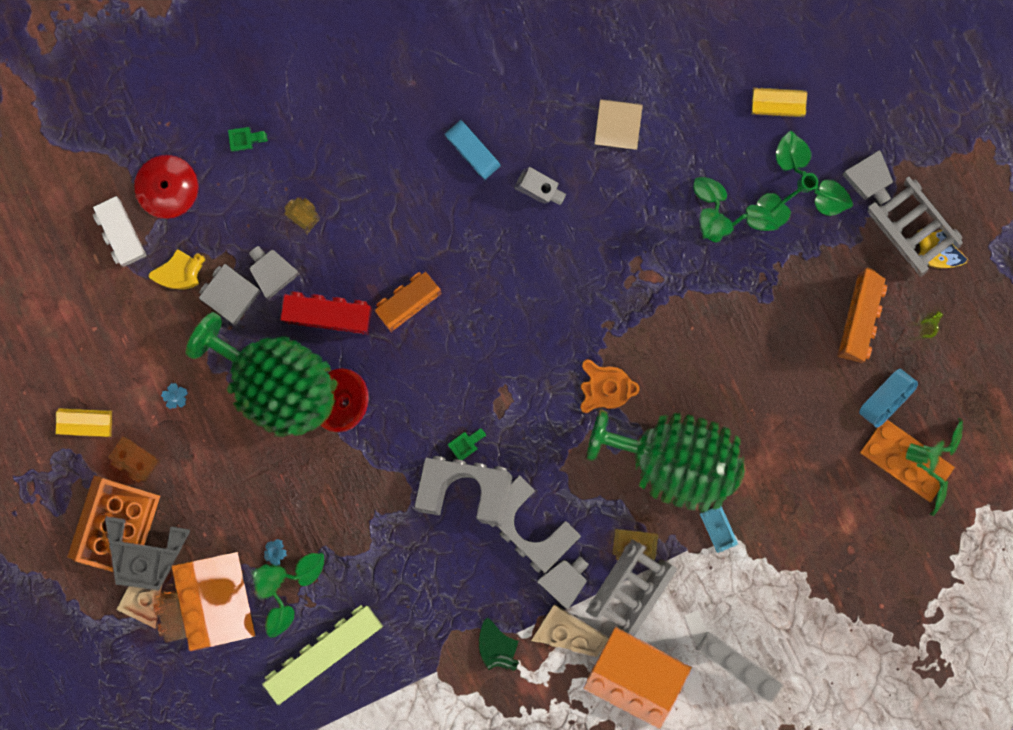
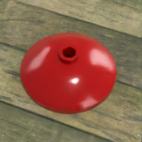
[134,155,198,219]
[320,368,368,433]

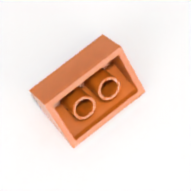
[374,272,442,332]

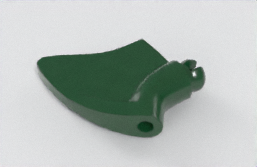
[479,618,519,671]

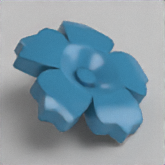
[161,383,188,409]
[264,539,287,566]

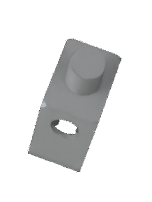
[842,150,893,205]
[514,167,566,205]
[249,246,300,300]
[537,556,589,610]

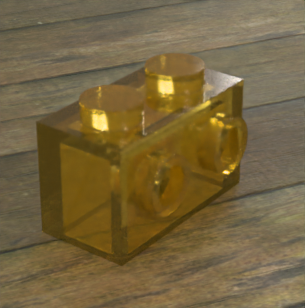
[284,197,321,235]
[612,529,658,562]

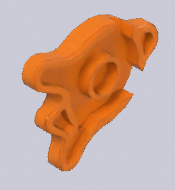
[580,359,640,413]

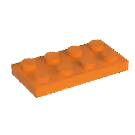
[859,420,955,502]

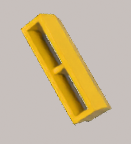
[751,88,807,117]
[56,408,112,437]

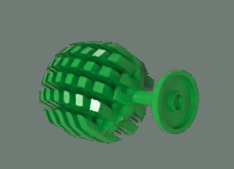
[186,312,338,437]
[586,409,745,512]

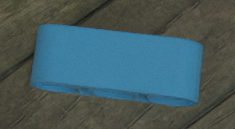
[445,120,501,180]
[860,369,918,428]

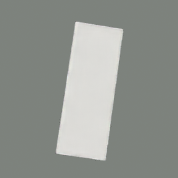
[685,610,707,653]

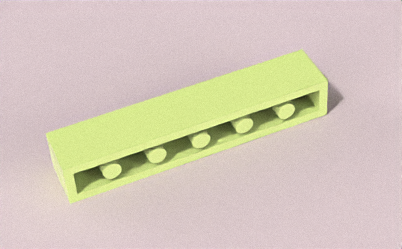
[263,605,383,705]

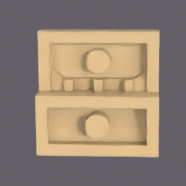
[595,99,642,150]

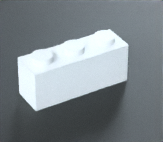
[93,196,146,267]

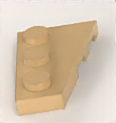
[117,586,162,628]
[531,604,609,657]

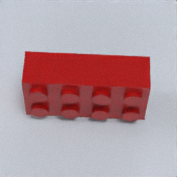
[281,291,372,335]

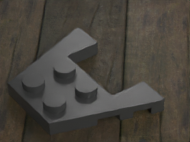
[105,516,190,591]

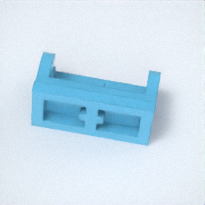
[700,506,739,553]

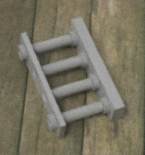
[867,177,963,278]
[585,539,677,636]

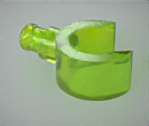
[920,311,943,339]

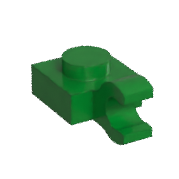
[228,127,268,152]
[448,428,486,460]

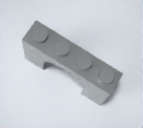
[415,456,512,526]
[490,476,581,573]
[696,632,783,702]

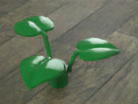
[756,131,853,226]
[693,177,779,242]
[906,418,963,516]
[252,552,324,638]

